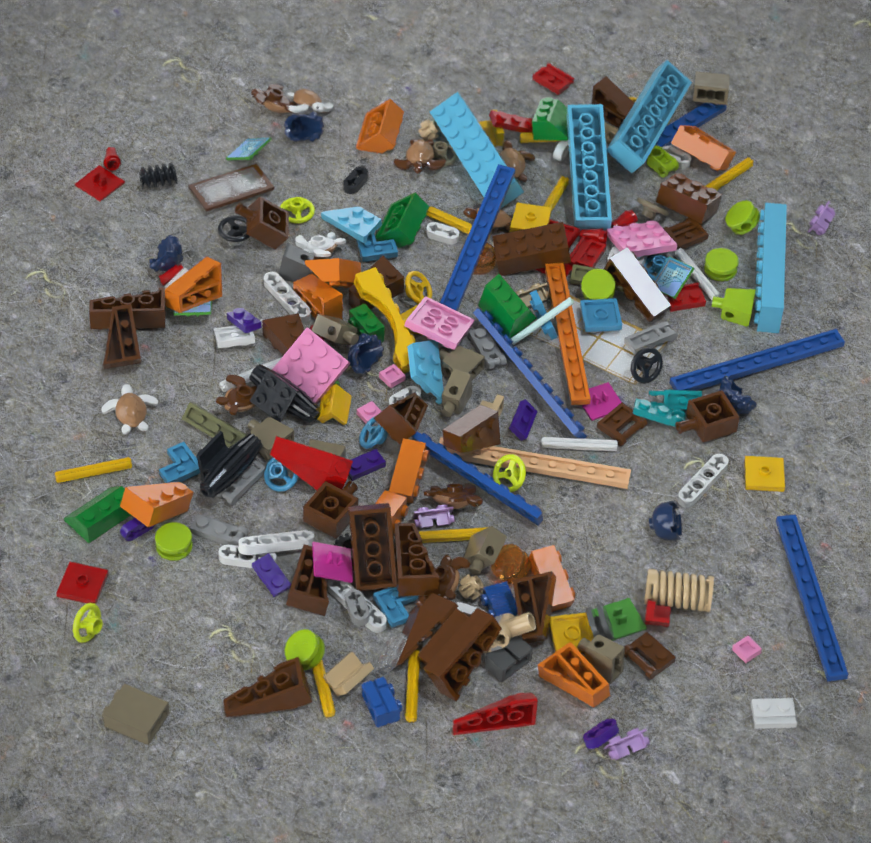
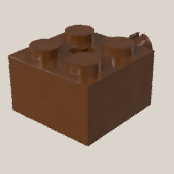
[235,196,289,249]
[675,390,740,442]
[303,481,358,539]

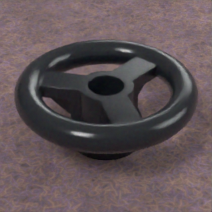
[218,215,250,242]
[630,347,663,383]

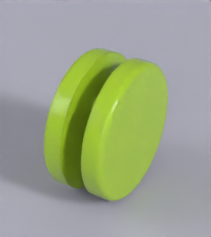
[725,200,760,235]
[704,248,739,282]
[581,269,615,300]
[155,522,193,561]
[284,629,325,670]

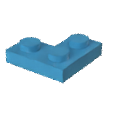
[356,234,398,262]
[529,290,558,340]
[159,442,200,483]
[373,585,418,628]

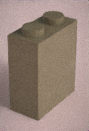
[693,71,729,105]
[102,683,169,745]

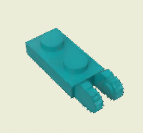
[649,390,702,410]
[633,398,686,427]

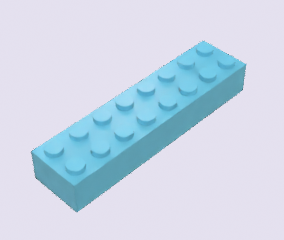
[606,60,692,173]
[430,92,524,209]
[567,104,612,231]
[754,202,787,333]

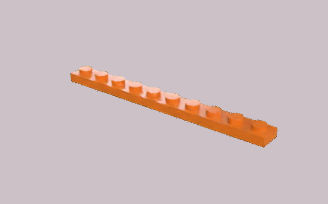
[545,263,591,405]

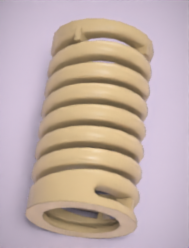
[644,568,714,612]

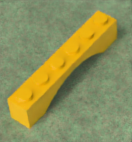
[354,267,416,374]

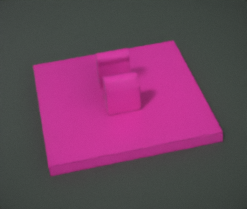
[582,382,622,421]
[312,542,353,583]

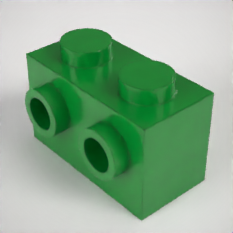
[348,303,385,343]

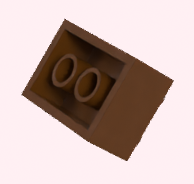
[656,173,722,224]

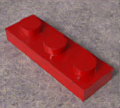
[489,110,533,133]

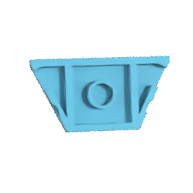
[321,207,382,243]
[407,340,444,405]

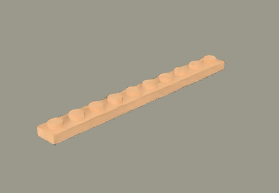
[439,437,631,489]

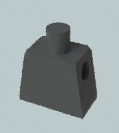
[279,243,317,282]

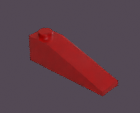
[270,436,353,491]
[452,693,538,736]

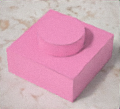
[379,364,406,389]
[356,401,382,424]
[732,636,762,663]

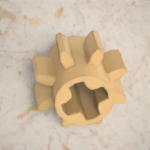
[419,119,440,140]
[458,574,484,600]

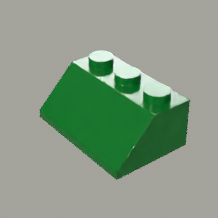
[532,97,568,141]
[375,192,429,248]
[478,274,536,338]
[64,486,131,543]

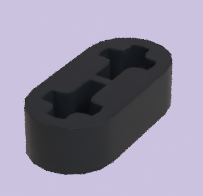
[343,167,368,194]

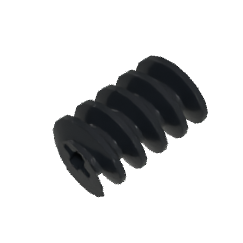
[139,163,177,189]

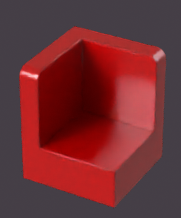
[644,600,671,627]

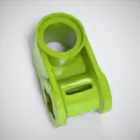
[646,145,679,178]

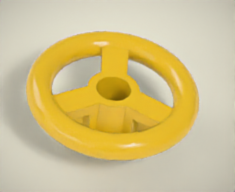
[405,271,432,304]

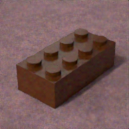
[492,222,571,276]
[348,503,397,591]

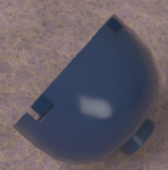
[649,501,682,541]

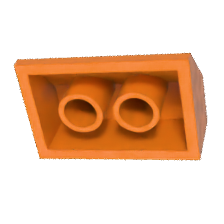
[356,99,404,153]
[305,258,361,288]

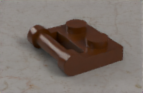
[663,218,709,250]
[597,403,648,447]
[624,632,676,679]

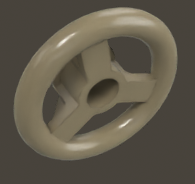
[432,141,458,167]
[637,197,669,220]

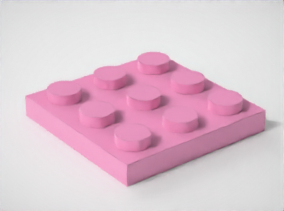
[606,221,677,257]
[404,296,475,350]
[272,327,350,404]

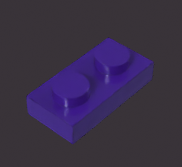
[227,308,262,333]
[509,399,538,441]
[348,449,386,481]
[251,553,291,598]

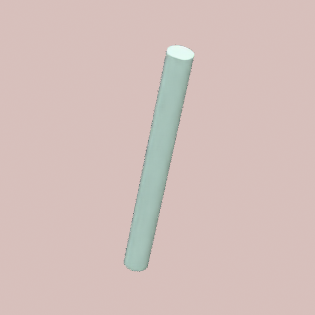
[511,297,574,345]

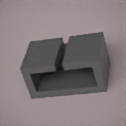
[485,636,533,682]

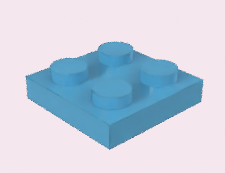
[580,298,622,332]

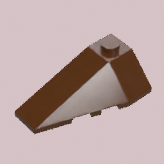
[389,593,458,669]
[223,657,312,717]

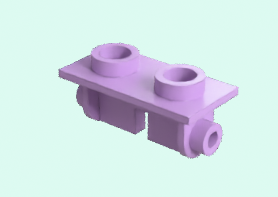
[808,201,835,235]
[413,505,455,529]
[604,728,650,760]

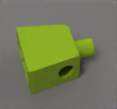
[711,288,756,327]

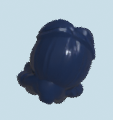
[284,111,324,142]
[149,235,184,272]
[348,333,384,374]
[719,376,757,414]

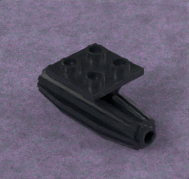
[249,364,320,423]
[196,431,262,498]

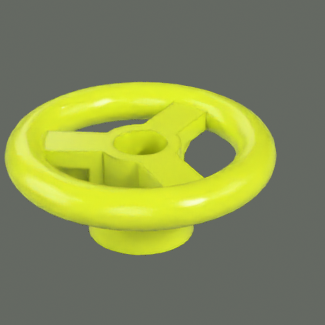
[280,197,315,224]
[493,454,526,493]
[73,603,103,643]

